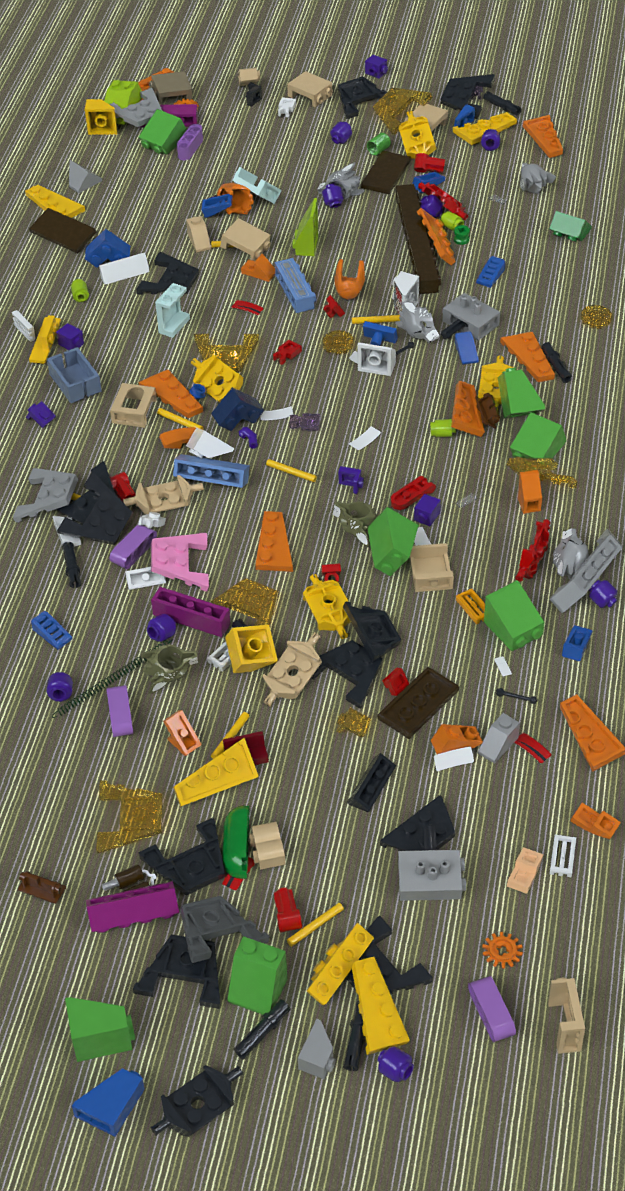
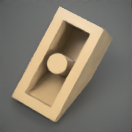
[186,216,211,253]

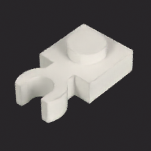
[278,97,296,117]
[138,512,166,528]

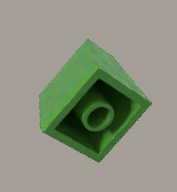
[139,109,187,155]
[497,367,546,419]
[510,412,567,469]
[368,507,419,577]
[484,580,544,651]
[228,936,287,1015]
[65,997,135,1062]

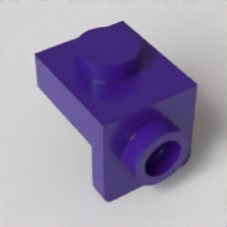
[26,401,56,428]
[338,466,364,494]

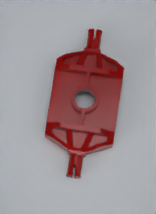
[418,182,468,220]
[515,519,551,582]

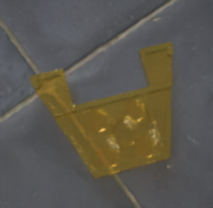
[373,88,433,135]
[194,334,259,372]
[507,457,578,488]
[210,578,279,628]
[96,780,163,853]

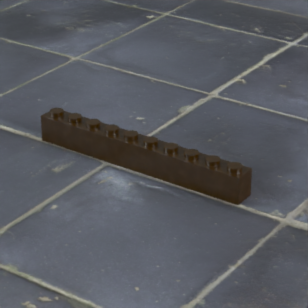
[396,184,441,294]

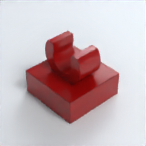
[323,295,345,318]
[321,563,341,582]
[382,667,409,696]

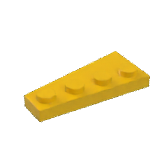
[453,112,517,145]
[25,185,85,218]

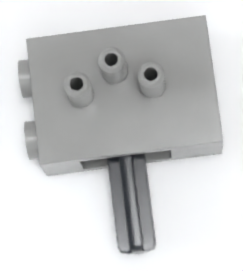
[441,293,500,341]
[398,825,466,901]

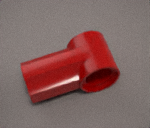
[414,153,445,173]
[110,472,136,502]
[274,887,302,933]

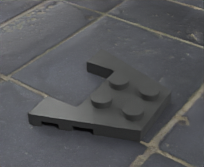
[180,896,270,963]

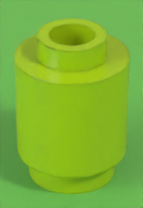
[441,211,464,231]
[71,279,89,302]
[430,419,456,437]

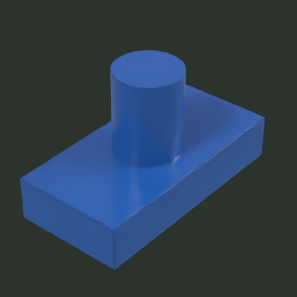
[363,321,398,346]

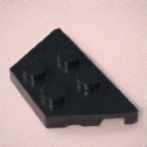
[343,601,401,661]
[380,795,455,851]

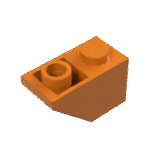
[518,470,542,514]
[431,724,483,754]

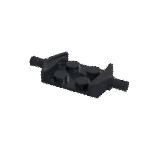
[150,1065,243,1137]

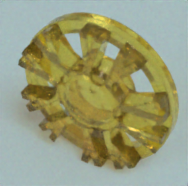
[581,305,612,329]
[322,330,354,355]

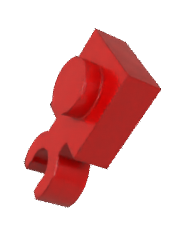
[273,340,302,365]

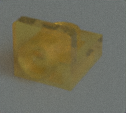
[336,708,371,738]

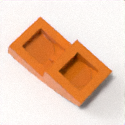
[159,427,196,449]
[570,803,621,839]

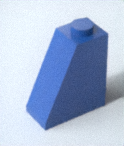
[72,1068,145,1137]

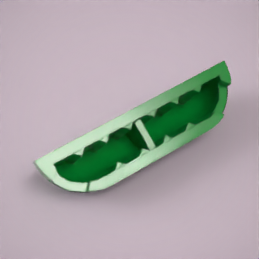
[222,805,250,879]

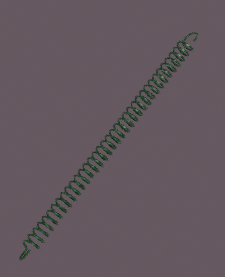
[52,639,173,718]

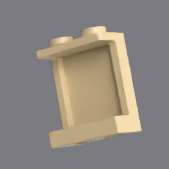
[287,71,333,107]
[405,102,448,136]
[220,218,271,261]
[410,543,454,592]

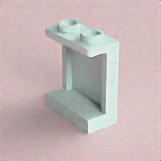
[232,167,282,204]
[155,283,190,338]

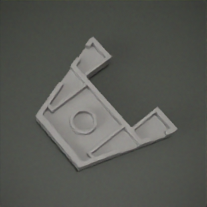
[110,88,162,127]
[13,468,78,522]

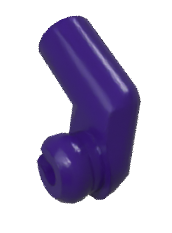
[239,427,258,449]

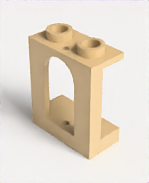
[110,383,157,428]
[548,977,585,1054]

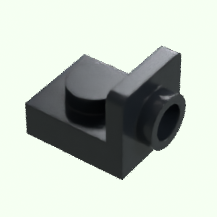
[246,82,262,107]

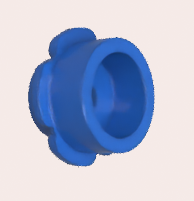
[189,384,206,399]

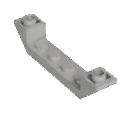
[549,529,622,613]

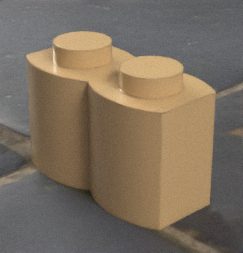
[238,68,260,86]
[248,822,286,870]

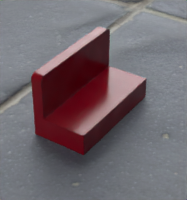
[223,731,269,765]

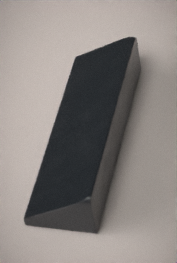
[347,753,396,812]

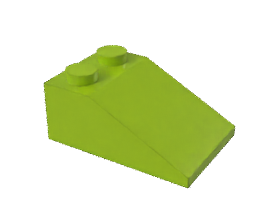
[104,80,142,125]
[293,198,318,256]

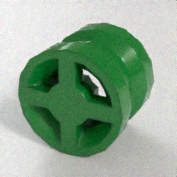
[454,225,470,245]

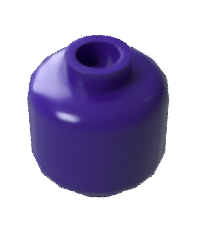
[330,122,352,144]
[481,129,501,151]
[322,184,344,208]
[420,195,443,218]
[589,580,618,608]
[147,614,176,642]
[46,672,73,702]
[377,1046,414,1082]

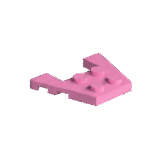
[151,533,209,591]

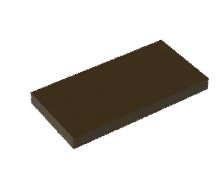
[361,151,411,194]
[29,208,97,254]
[377,667,459,739]

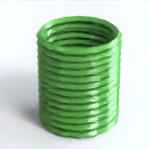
[367,133,391,156]

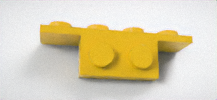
[29,315,61,364]
[307,923,374,1005]

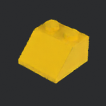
[85,99,117,135]
[225,625,278,673]

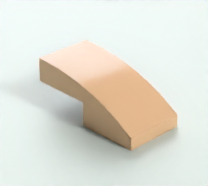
[507,847,544,894]

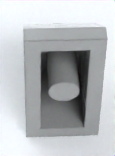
[478,713,520,764]
[298,1019,336,1079]

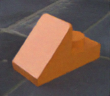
[241,254,275,282]
[163,710,202,756]

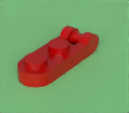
[391,476,436,510]

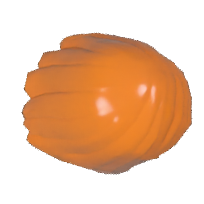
[217,183,254,215]
[334,259,365,300]

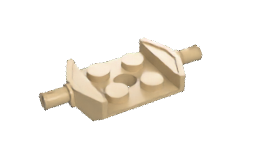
[123,475,204,514]
[262,632,322,707]

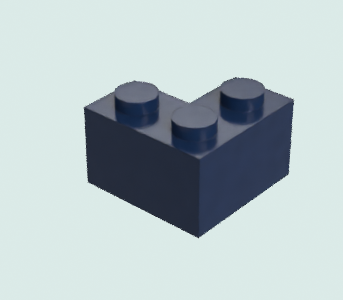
[211,387,264,431]

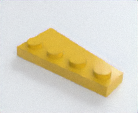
[173,738,259,807]
[351,957,410,1055]

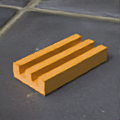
[456,588,485,625]

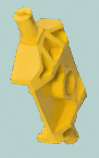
[399,111,436,159]
[191,355,243,403]
[478,356,514,410]
[303,574,351,639]

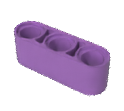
[177,124,203,160]
[109,525,157,569]
[107,685,133,737]
[468,976,516,1042]

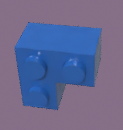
[85,229,131,268]

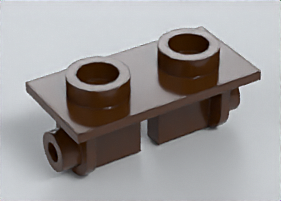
[475,393,500,429]
[17,871,66,904]

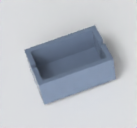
[47,347,102,403]

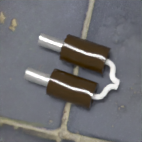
[102,865,156,892]

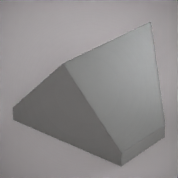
[69,160,102,193]

